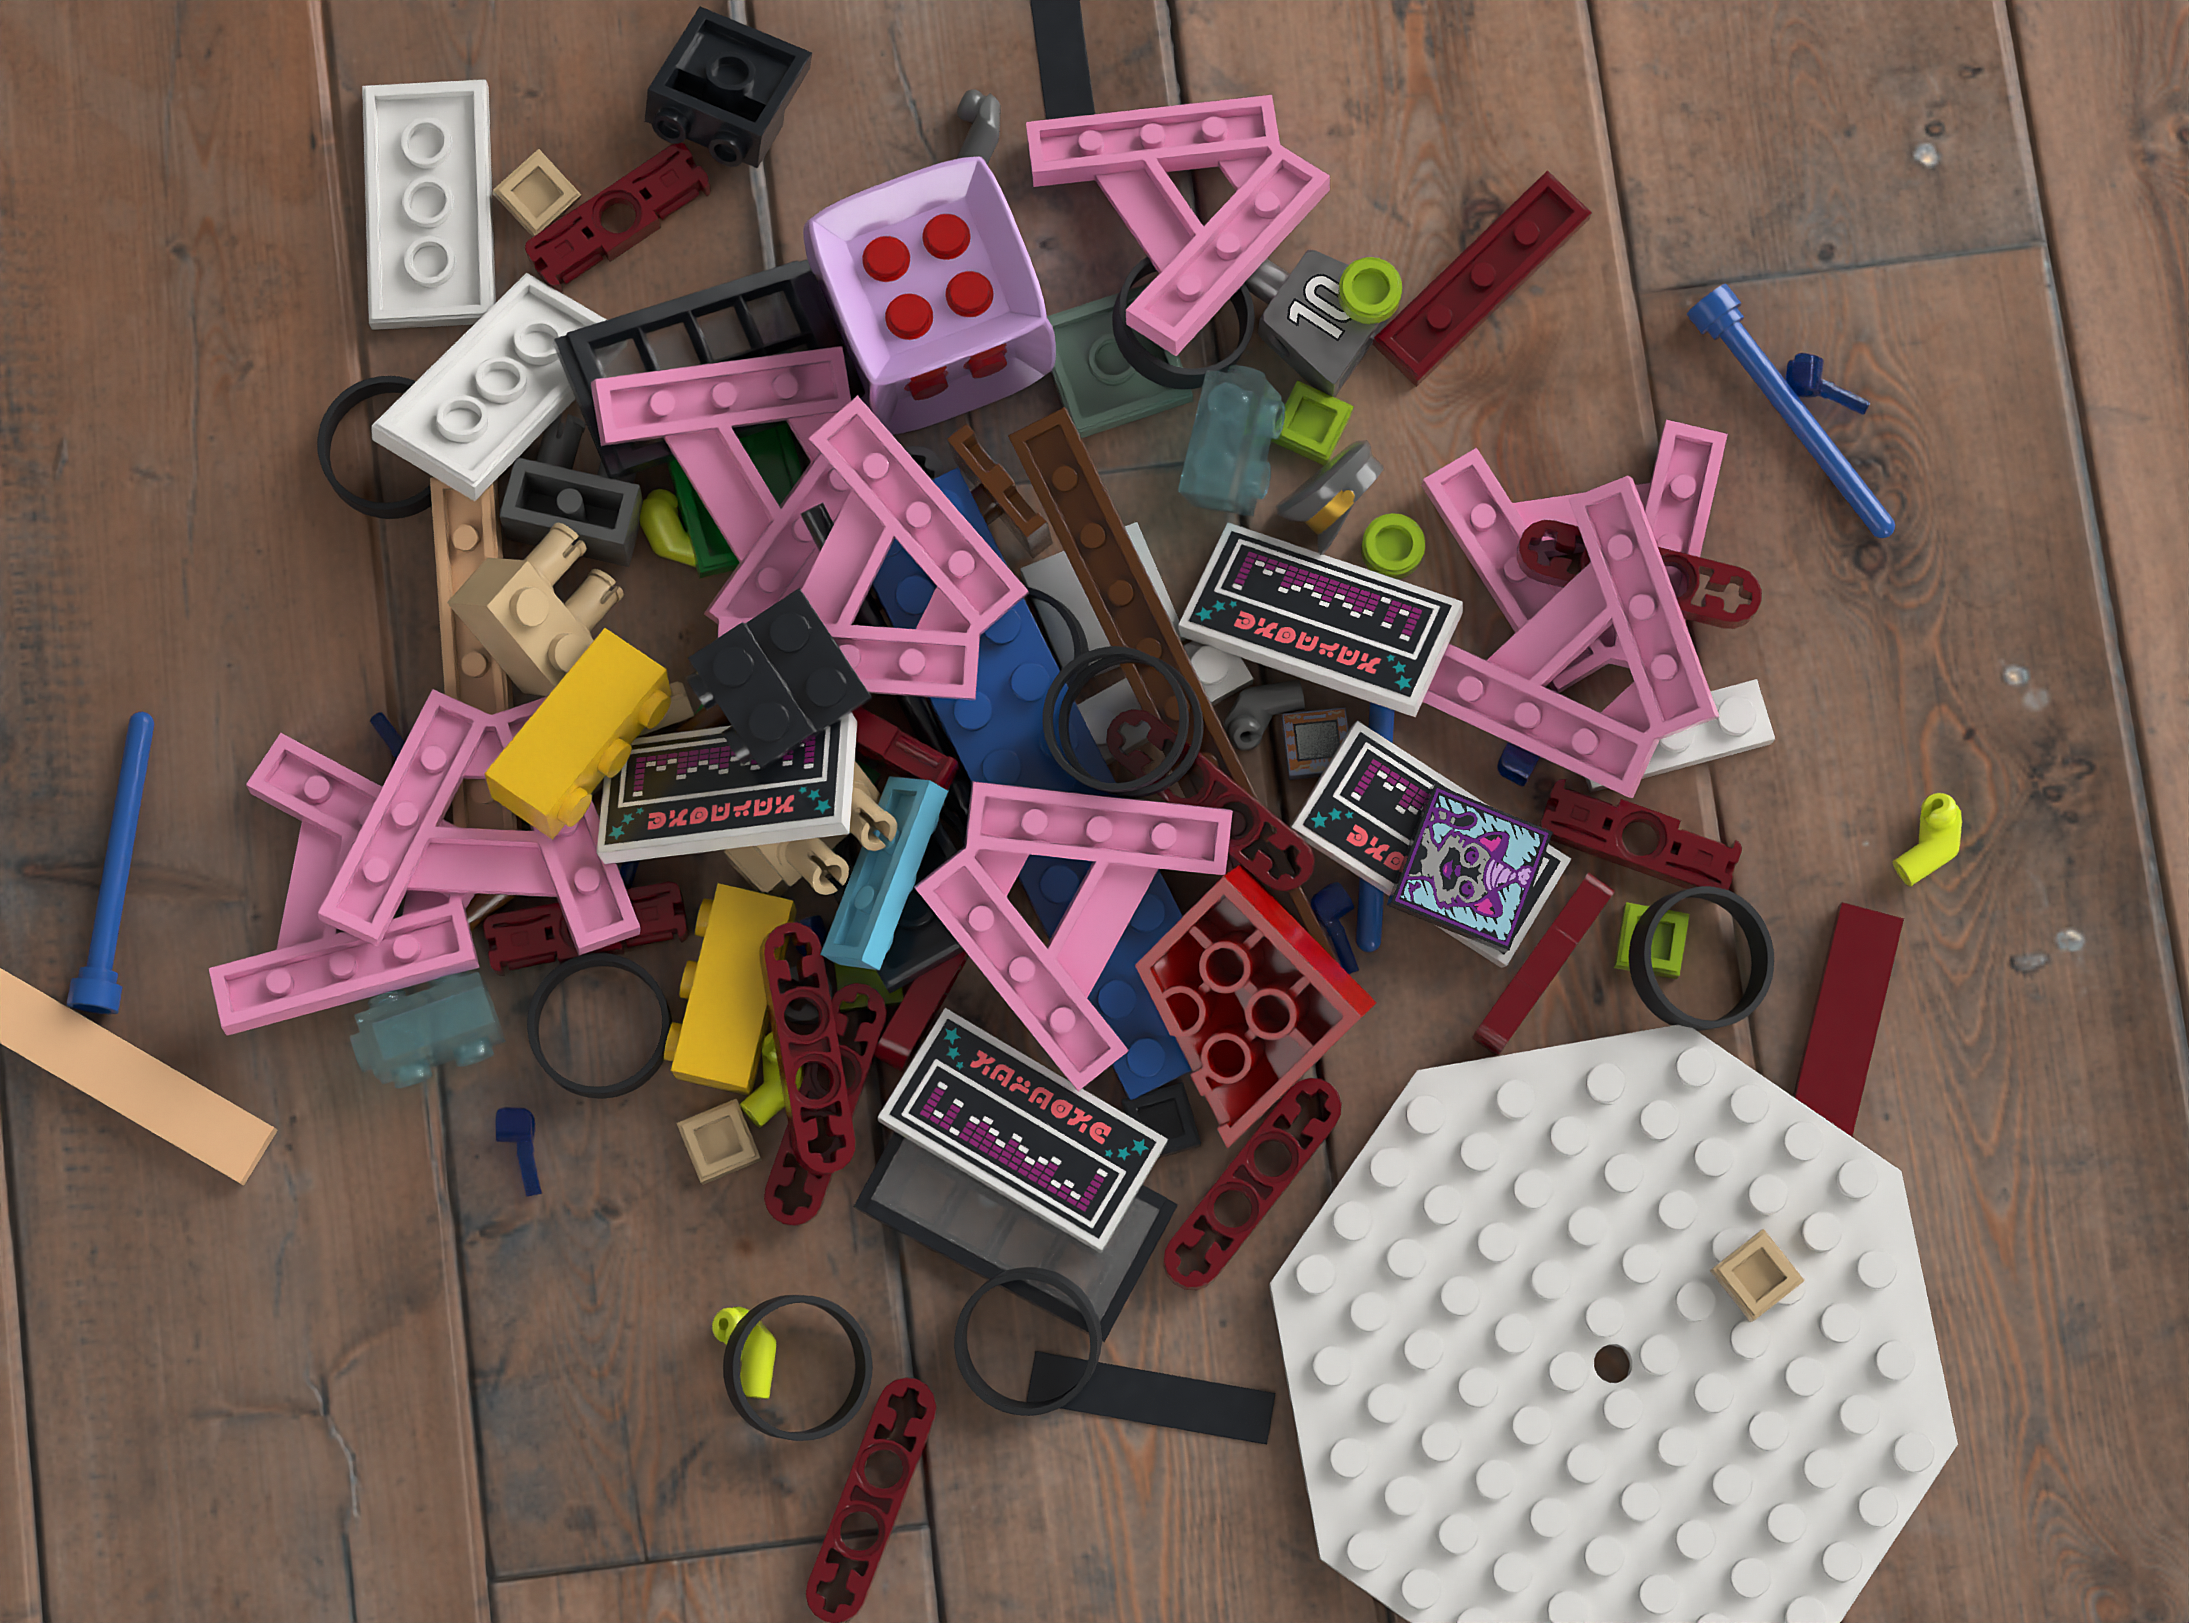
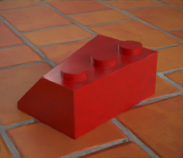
[1135,864,1377,1149]

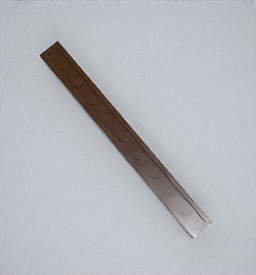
[1008,407,1340,965]

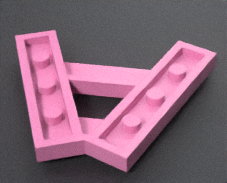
[1026,95,1330,356]
[591,346,851,625]
[718,395,1029,700]
[1421,420,1728,693]
[1422,476,1719,798]
[318,689,640,955]
[209,733,480,1036]
[914,781,1233,1091]

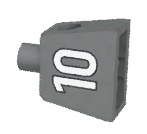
[1244,250,1391,397]

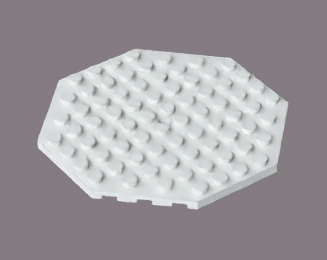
[1269,1025,1958,1623]

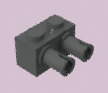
[499,413,647,567]

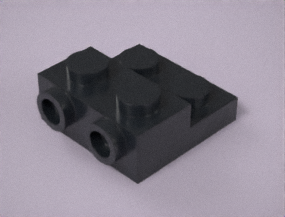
[644,6,812,168]
[685,588,873,770]

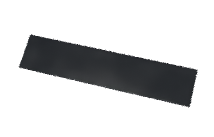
[1030,0,1095,120]
[1027,1351,1275,1445]

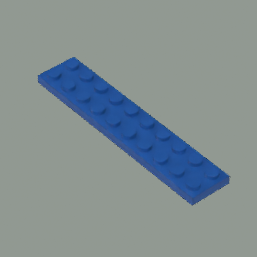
[872,467,1192,1100]

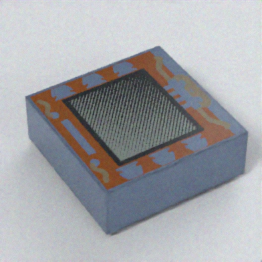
[1281,708,1348,780]

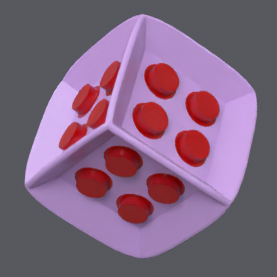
[803,157,1056,435]

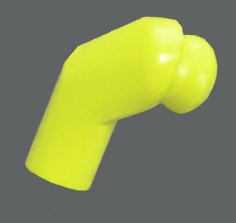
[639,489,696,567]
[1893,793,1962,887]
[740,1031,804,1128]
[712,1306,777,1399]

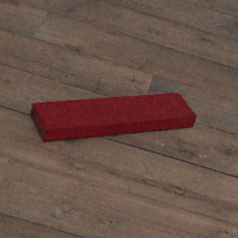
[1372,170,1592,387]
[1793,902,1904,1137]

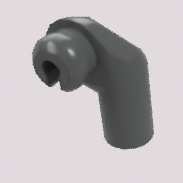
[956,89,1001,165]
[1223,679,1305,751]

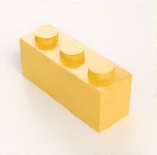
[484,628,672,840]
[664,883,797,1096]

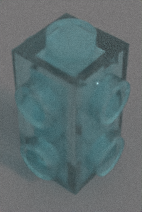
[1178,365,1285,517]
[350,971,506,1088]

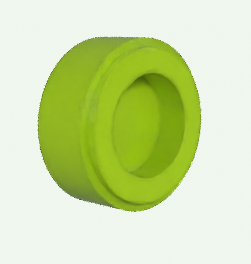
[1338,257,1402,324]
[1361,513,1425,579]

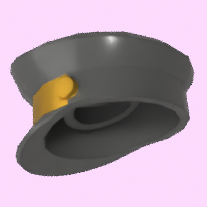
[1276,440,1384,555]

